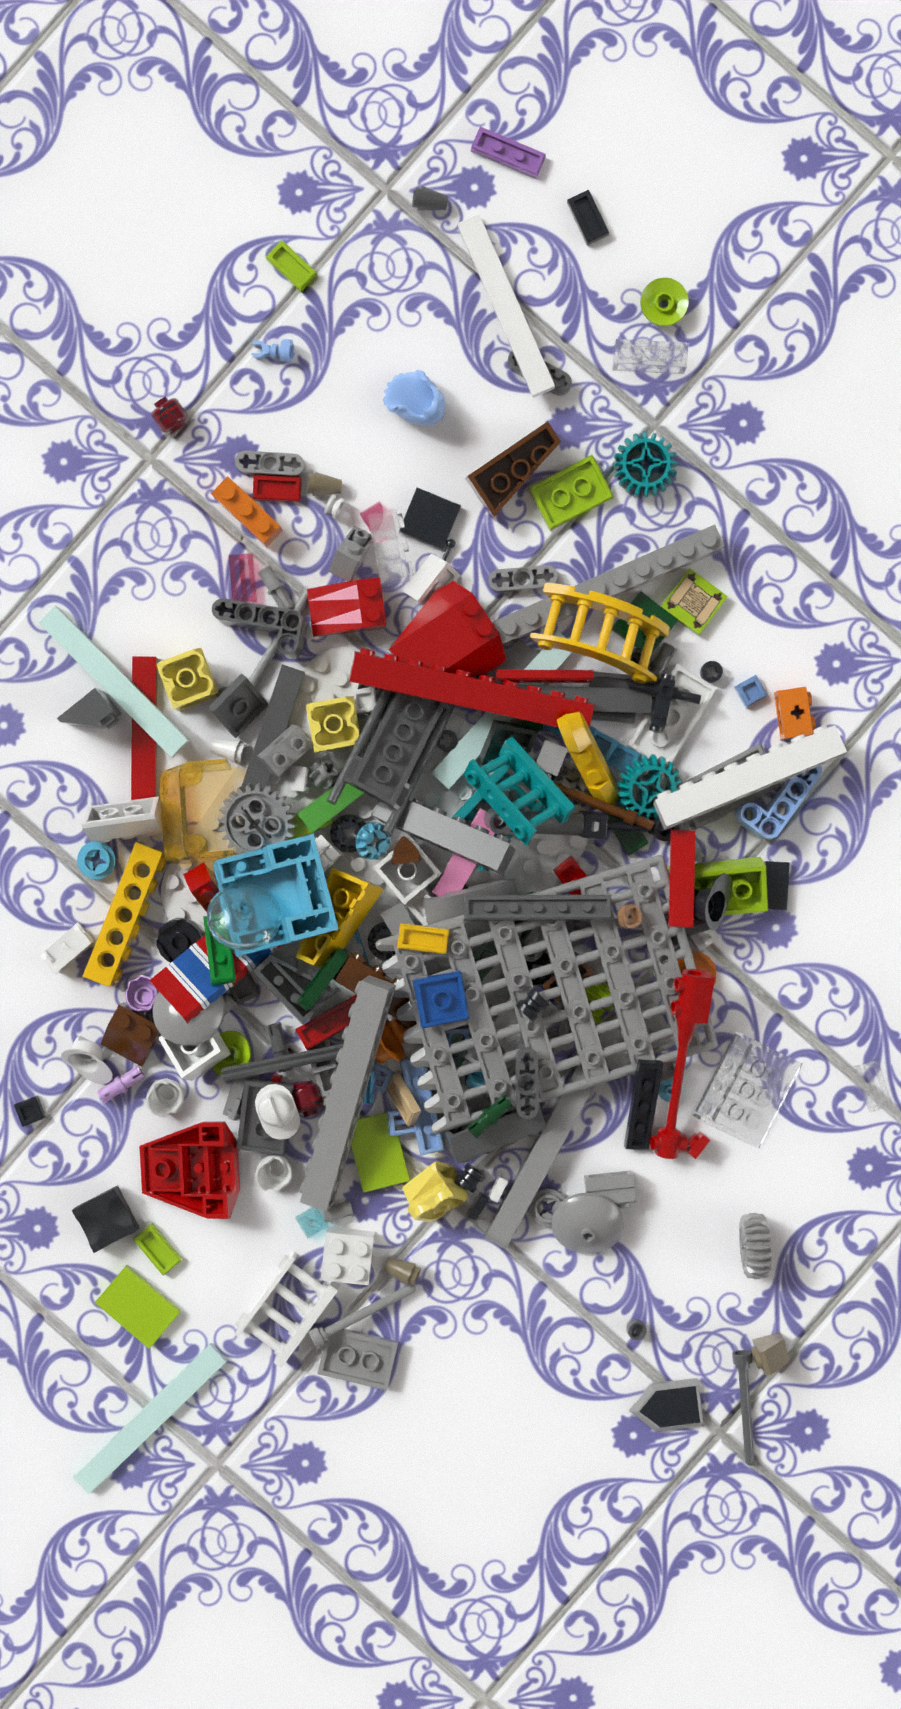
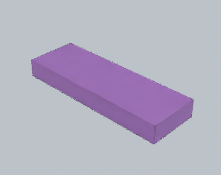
[471,126,546,179]

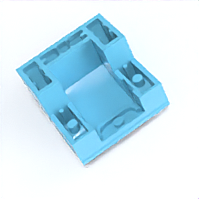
[212,834,338,957]

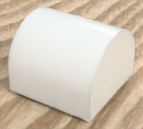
[289,766,312,793]

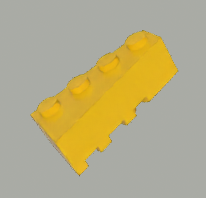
[296,867,384,967]

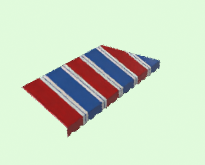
[149,934,282,1024]

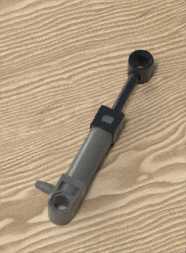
[484,789,677,841]

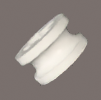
[324,494,344,519]

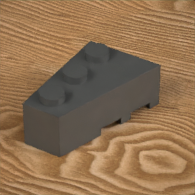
[253,955,338,1025]

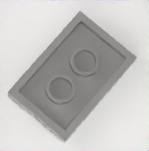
[317,1325,398,1390]

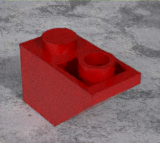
[183,862,225,915]

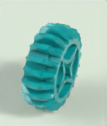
[613,432,678,498]
[617,754,682,819]

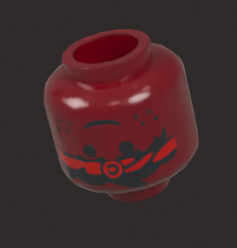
[151,396,188,434]
[292,1080,324,1117]

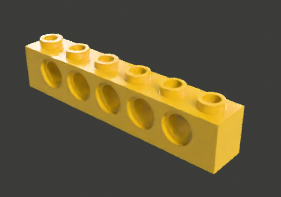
[82,842,167,987]

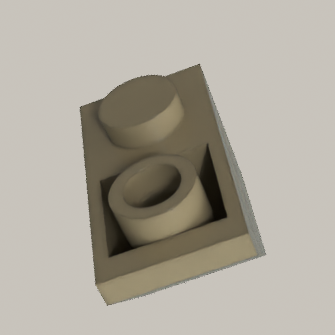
[750,1332,790,1376]

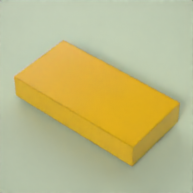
[397,923,449,954]

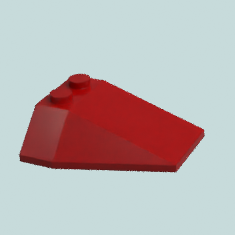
[389,581,506,677]
[139,1121,240,1219]

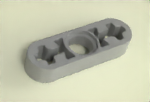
[235,451,305,477]
[488,565,558,593]

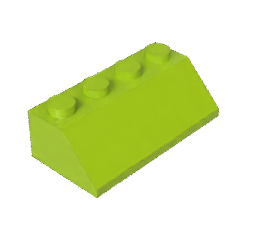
[667,857,768,916]

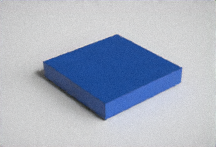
[412,970,470,1029]

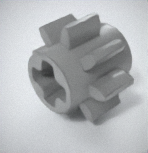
[309,758,340,790]

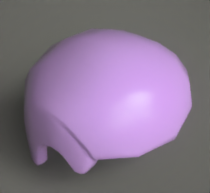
[125,975,159,1013]

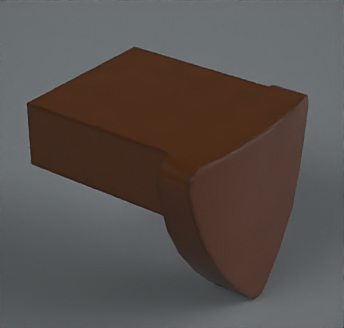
[392,836,421,865]

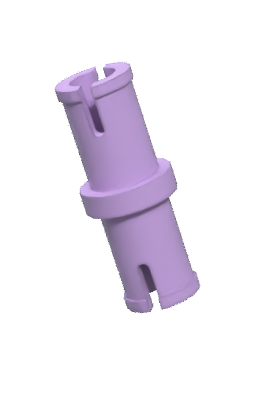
[97,1065,146,1104]

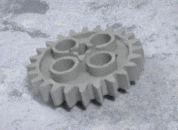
[218,783,297,855]

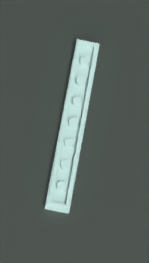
[39,606,190,757]
[431,631,572,790]
[73,1343,227,1494]

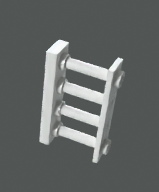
[235,1251,340,1368]

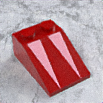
[307,577,386,637]

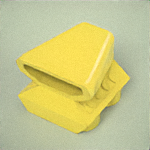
[156,648,219,711]
[306,696,360,753]
[402,1161,468,1222]

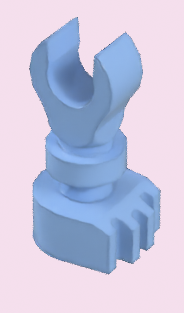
[251,339,294,362]

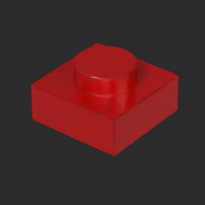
[686,1131,711,1159]

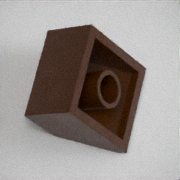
[101,1002,160,1067]

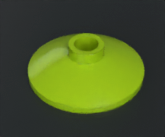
[640,277,689,326]
[212,1031,251,1077]

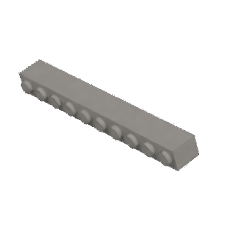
[493,524,725,646]
[299,975,396,1212]

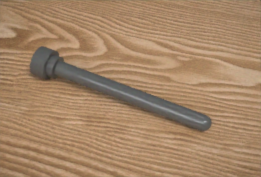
[732,1350,755,1466]

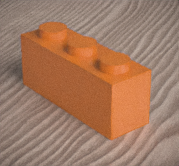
[211,476,283,548]

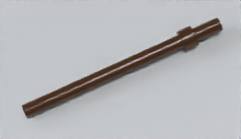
[553,781,654,830]

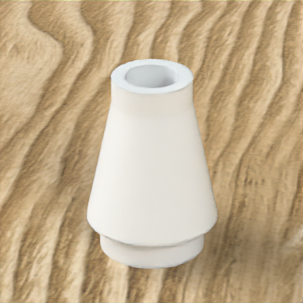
[210,738,248,764]

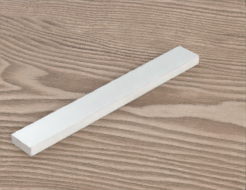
[457,214,555,398]

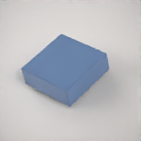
[734,675,768,708]

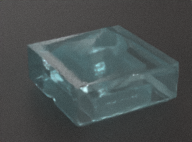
[295,1207,328,1239]

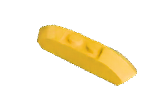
[557,712,620,805]

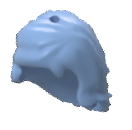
[383,370,446,427]

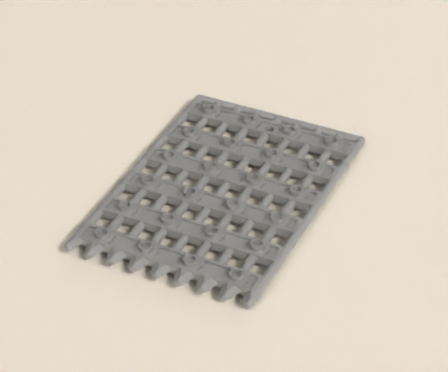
[375,855,718,1134]

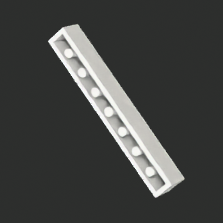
[653,725,847,830]

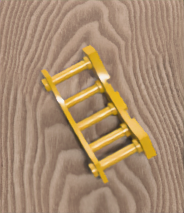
[530,583,670,684]

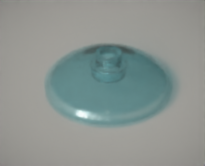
[207,883,281,950]

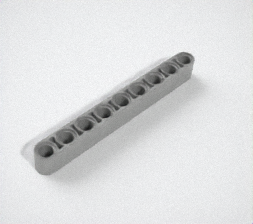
[484,1065,594,1249]

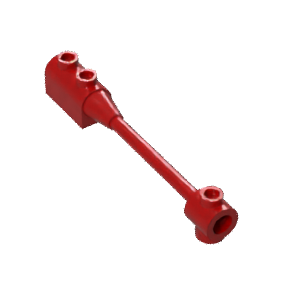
[650,969,715,1159]

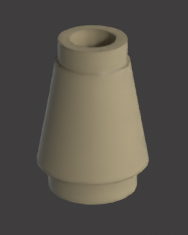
[307,472,342,496]
[384,1257,421,1286]

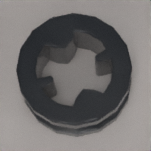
[700,661,723,683]
[437,730,458,752]

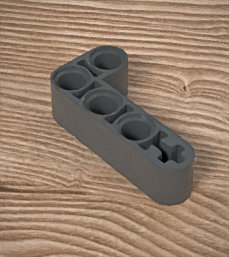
[212,598,307,660]

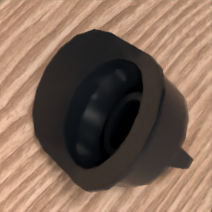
[694,873,733,931]

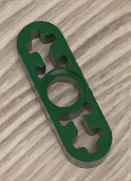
[297,946,349,1011]

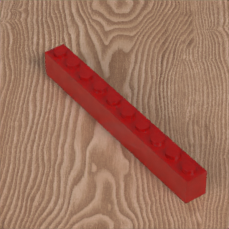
[348,648,595,727]

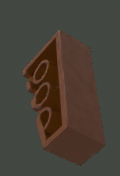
[465,421,561,518]
[333,948,417,1028]

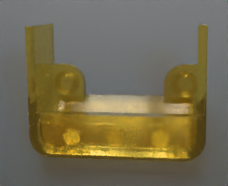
[159,759,238,864]

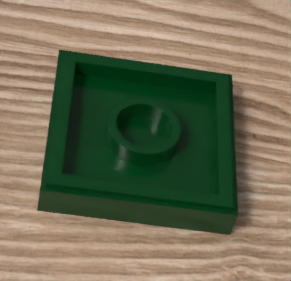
[612,591,678,655]

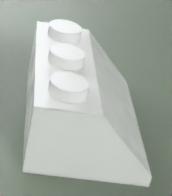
[81,797,164,843]

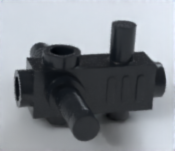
[628,674,701,733]

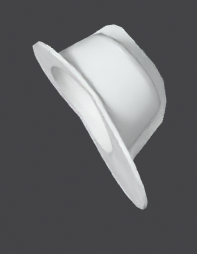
[61,1036,113,1084]
[255,1084,300,1140]

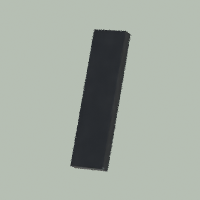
[624,1059,663,1150]

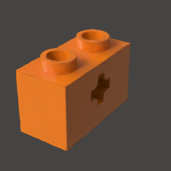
[774,687,816,740]

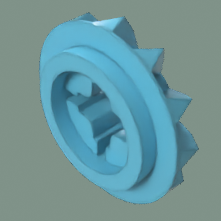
[356,822,391,860]
[77,841,116,879]

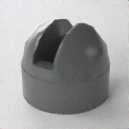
[626,1319,647,1340]

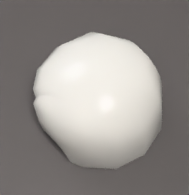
[146,1078,184,1117]
[255,1155,293,1191]

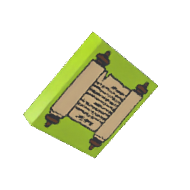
[661,568,728,635]

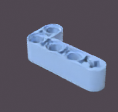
[734,766,822,840]

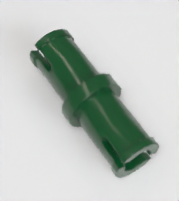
[467,1095,513,1139]

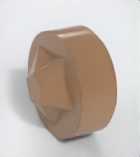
[617,904,643,929]

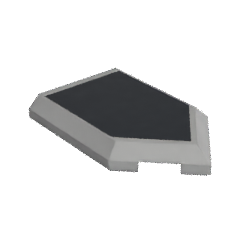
[629,1378,703,1432]

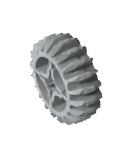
[739,1213,772,1279]

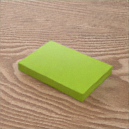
[528,455,614,531]
[351,1110,410,1193]
[95,1265,181,1349]

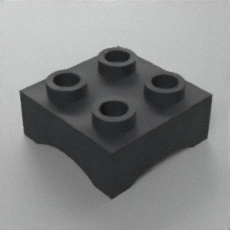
[72,1185,140,1253]

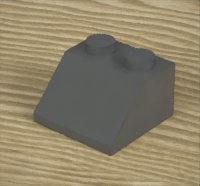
[57,688,122,729]

